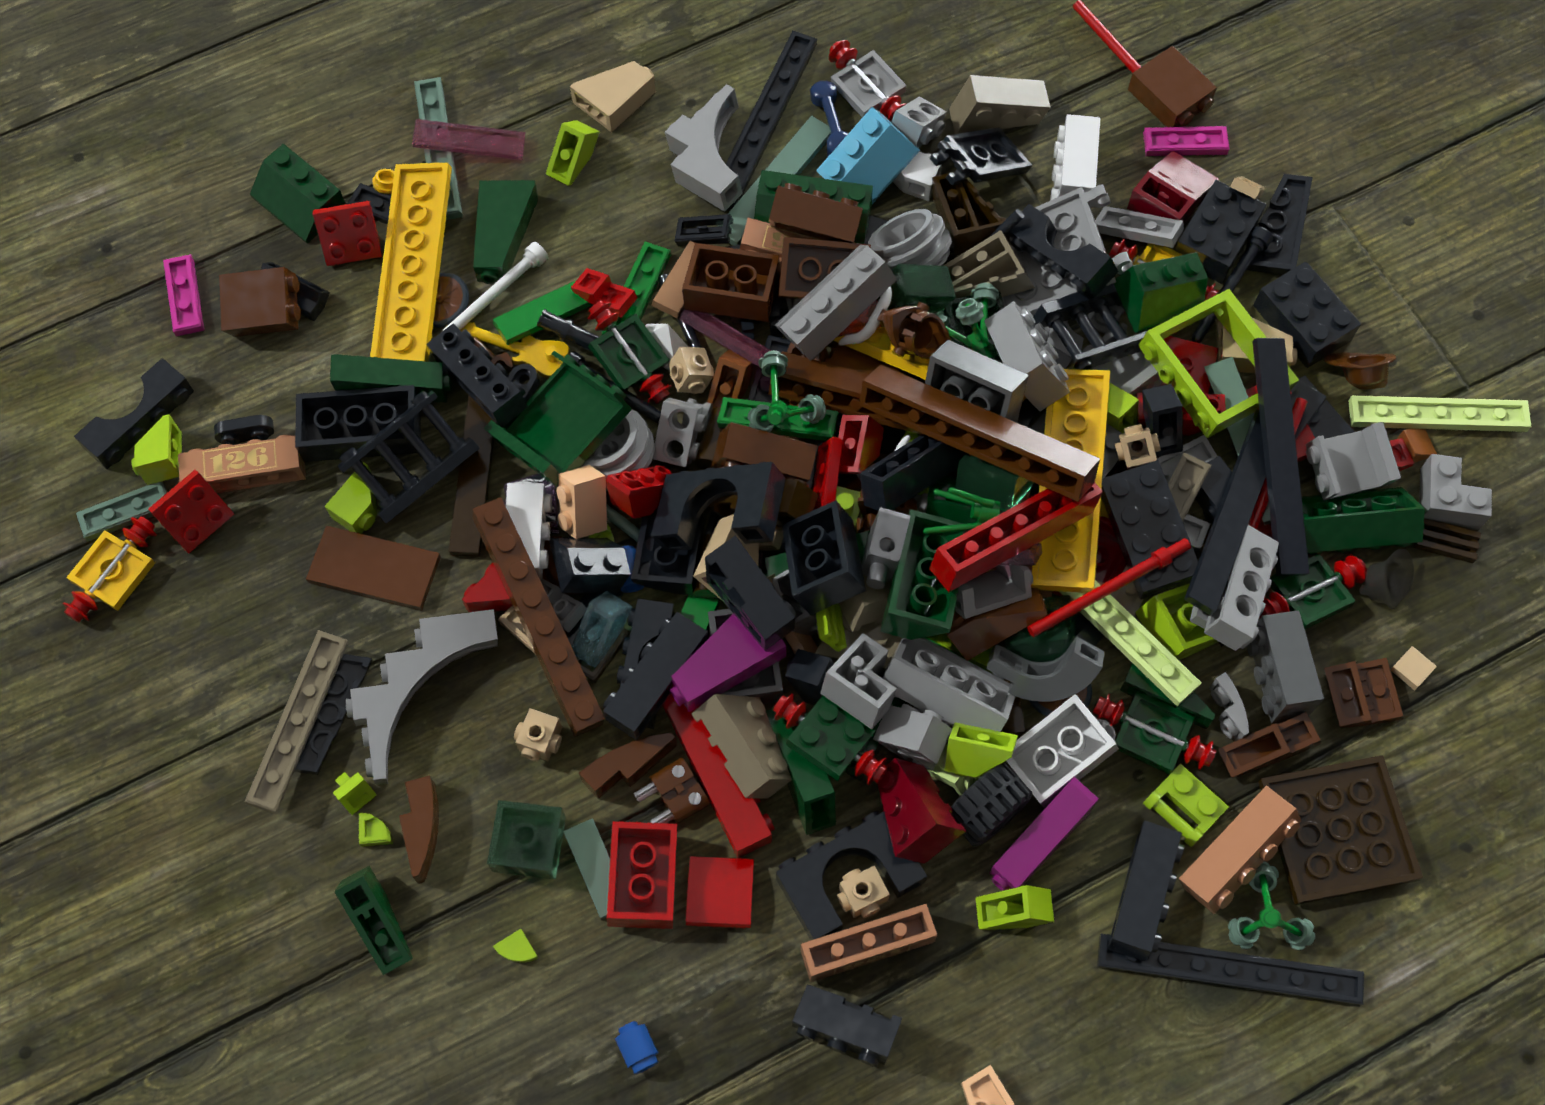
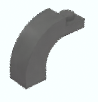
[987,636,1104,701]

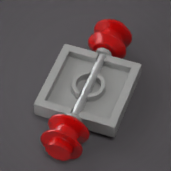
[828,40,907,122]

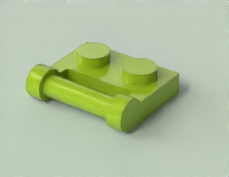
[1143,763,1229,847]

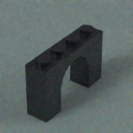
[651,462,786,552]
[776,811,927,940]

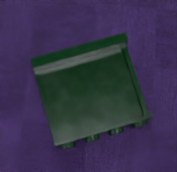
[483,351,632,488]

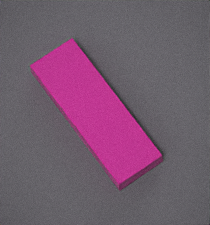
[1143,126,1229,156]
[163,254,204,337]

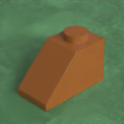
[707,349,756,408]

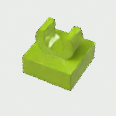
[333,772,377,815]

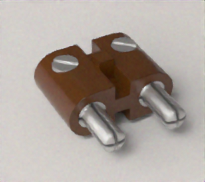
[634,757,710,824]

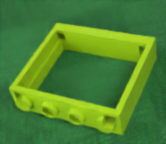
[1138,289,1299,438]

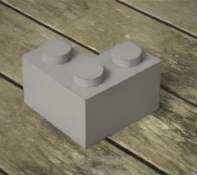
[1419,454,1492,530]
[820,633,897,729]
[873,704,952,770]

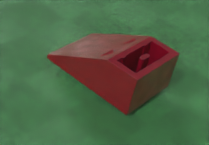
[1127,151,1219,224]

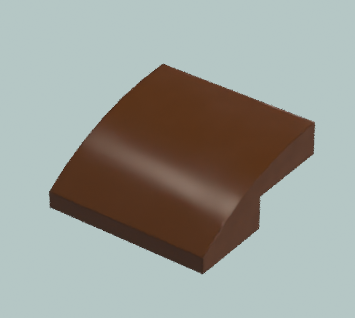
[1324,657,1403,728]

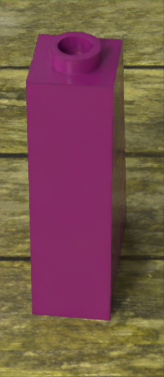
[670,614,786,712]
[989,777,1099,891]

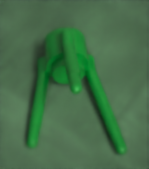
[923,487,1000,534]

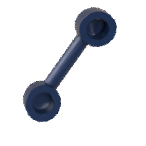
[810,80,848,157]

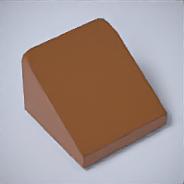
[1397,429,1437,462]

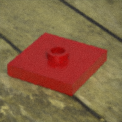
[1163,336,1219,394]

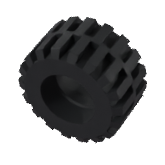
[951,763,1033,847]

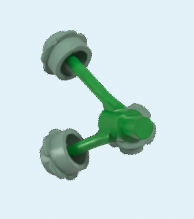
[932,283,999,358]
[748,350,826,432]
[1228,862,1315,950]

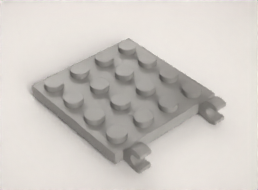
[998,185,1133,316]

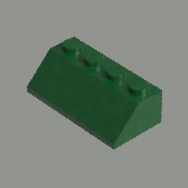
[754,170,873,244]
[1301,487,1425,555]
[880,509,968,640]

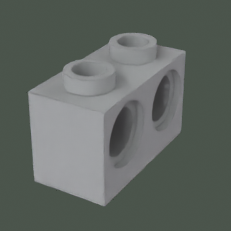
[891,96,947,148]
[652,398,706,467]

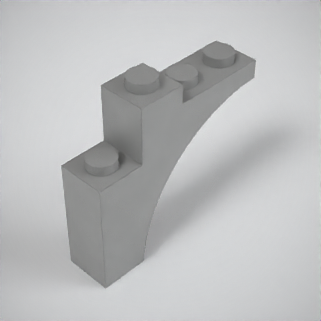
[665,84,743,212]

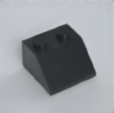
[549,538,631,593]

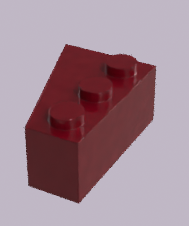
[878,758,966,864]

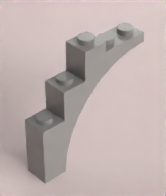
[346,609,498,785]

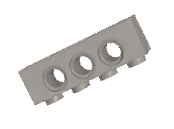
[1204,525,1279,651]

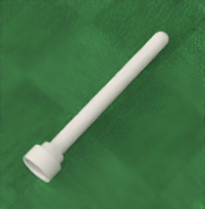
[443,242,548,331]

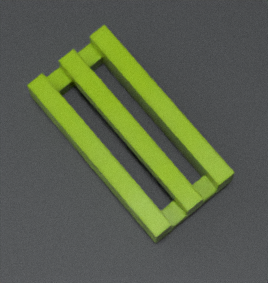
[816,603,847,652]

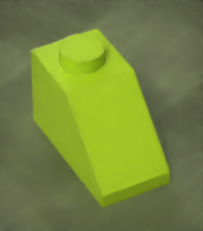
[546,120,600,186]
[131,414,182,485]
[325,462,378,534]
[944,722,1018,778]
[976,885,1054,930]

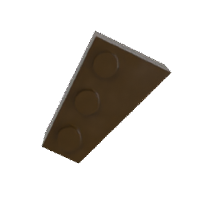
[932,172,1010,258]

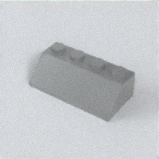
[775,245,897,361]
[882,638,1015,731]

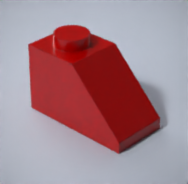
[838,415,884,474]

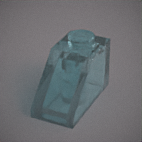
[571,591,632,668]

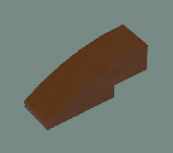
[1218,712,1321,778]
[579,733,677,799]
[399,775,439,884]

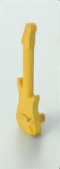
[446,322,570,379]

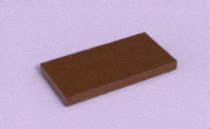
[306,525,441,611]

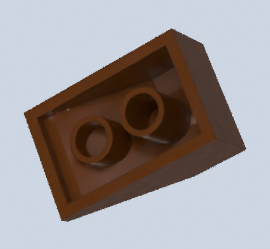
[947,588,1048,661]

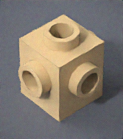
[668,347,714,394]
[1115,424,1161,468]
[514,708,562,762]
[837,865,890,918]

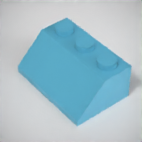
[816,107,920,204]

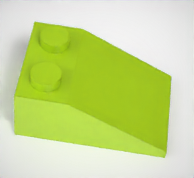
[1135,584,1219,660]

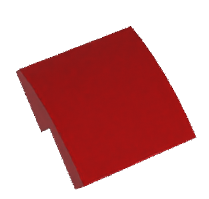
[686,856,754,928]

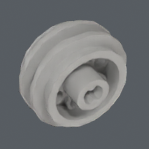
[868,209,952,286]
[581,410,655,491]

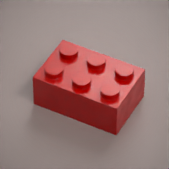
[607,821,677,929]

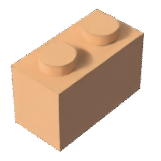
[557,465,607,540]

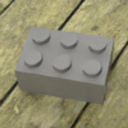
[984,301,1070,411]

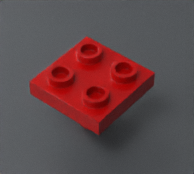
[313,201,383,266]
[148,470,234,554]

